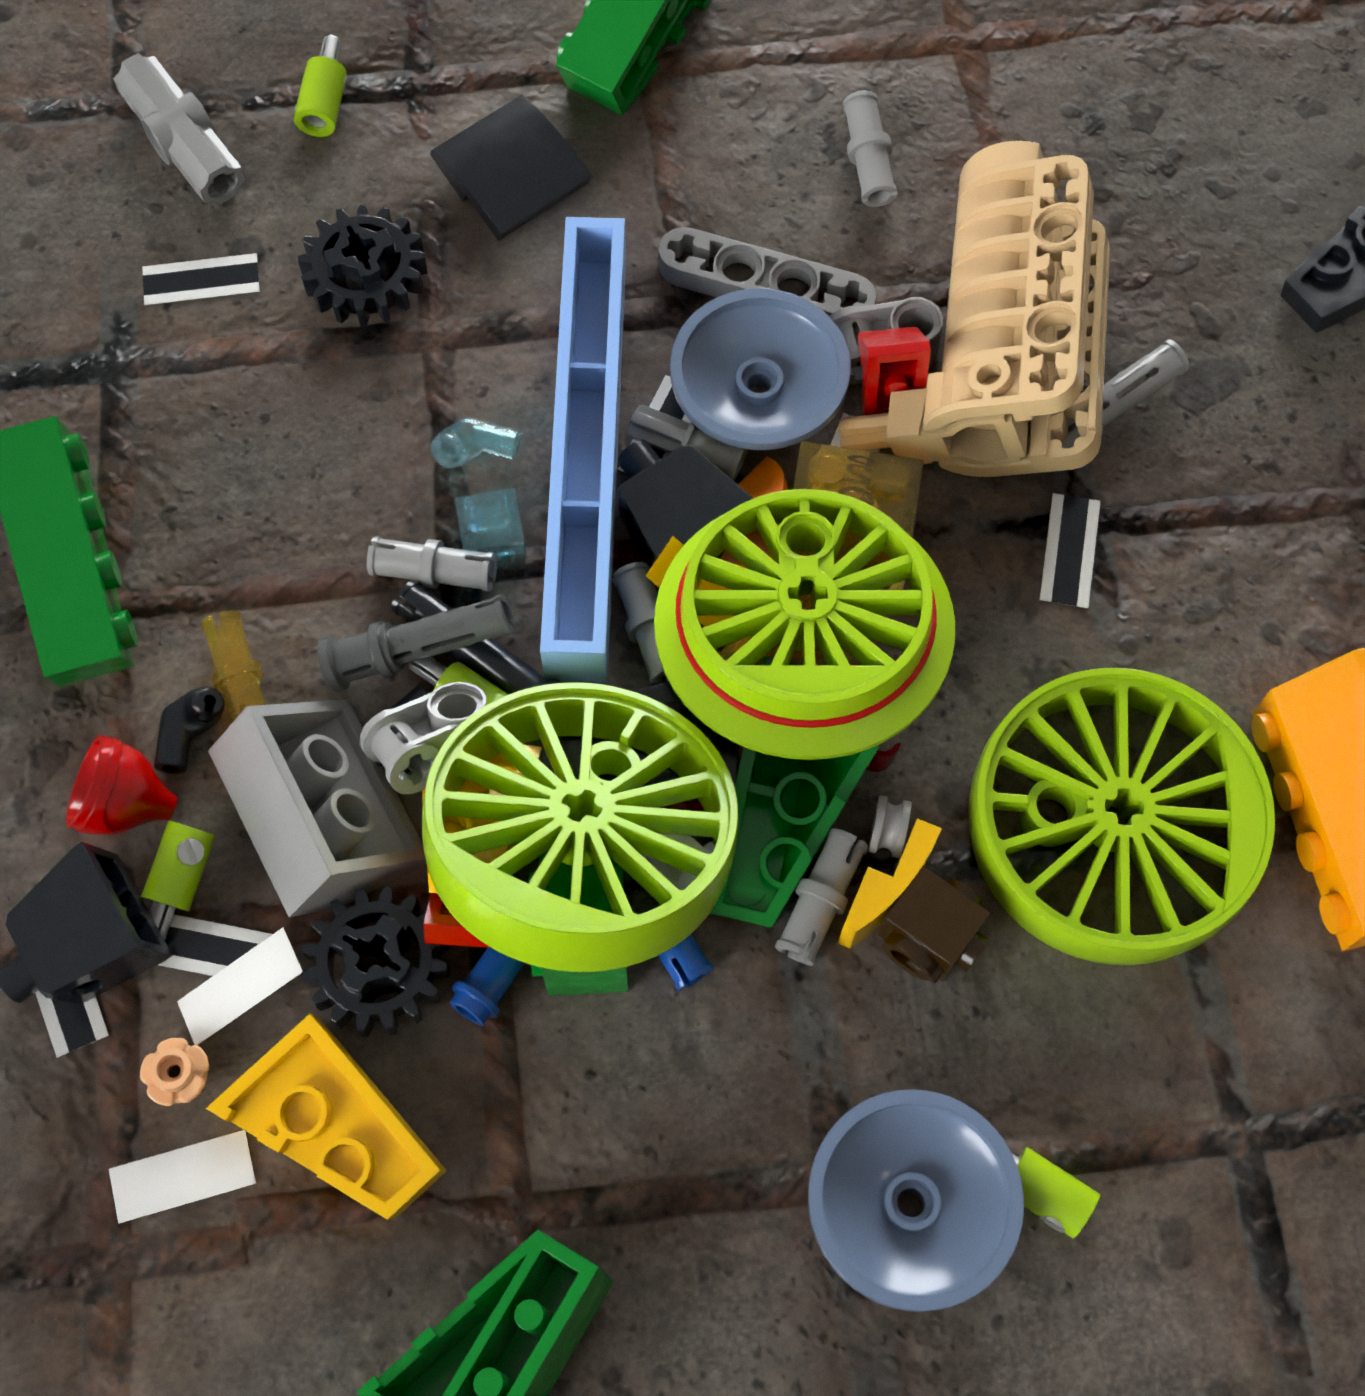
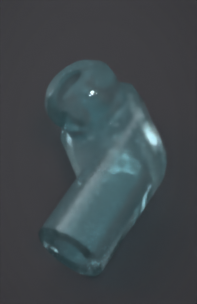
[431,418,521,468]

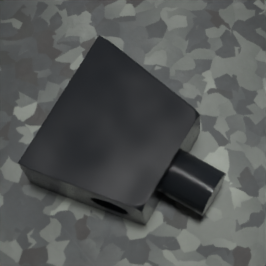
[618,440,753,588]
[0,842,173,1004]

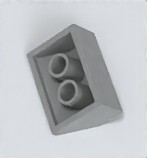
[208,699,426,917]

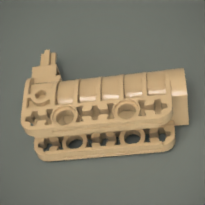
[838,141,1110,477]

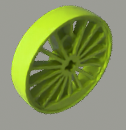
[968,668,1275,965]
[422,683,738,972]

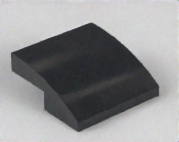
[430,95,592,241]

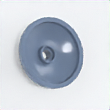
[670,288,851,450]
[808,1089,1024,1312]

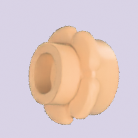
[140,1038,209,1106]

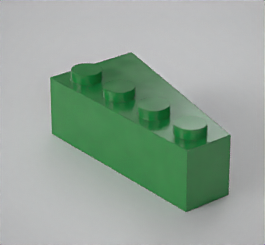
[0,416,138,687]

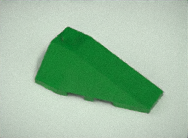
[710,656,879,928]

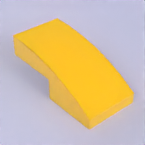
[838,818,942,948]

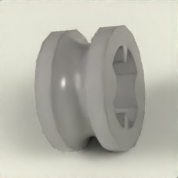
[868,795,912,858]

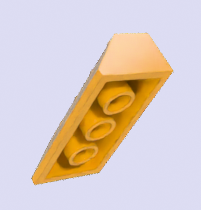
[1251,648,1365,952]

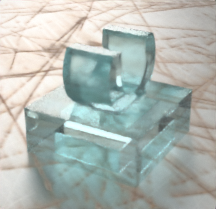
[454,488,526,557]

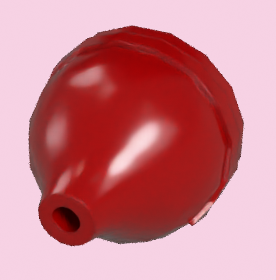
[66,734,178,836]

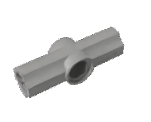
[113,53,246,204]

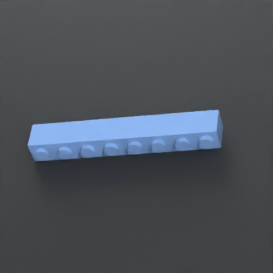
[540,217,626,683]

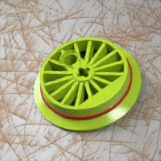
[654,489,955,760]

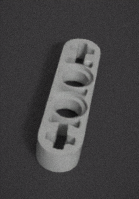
[658,227,876,329]

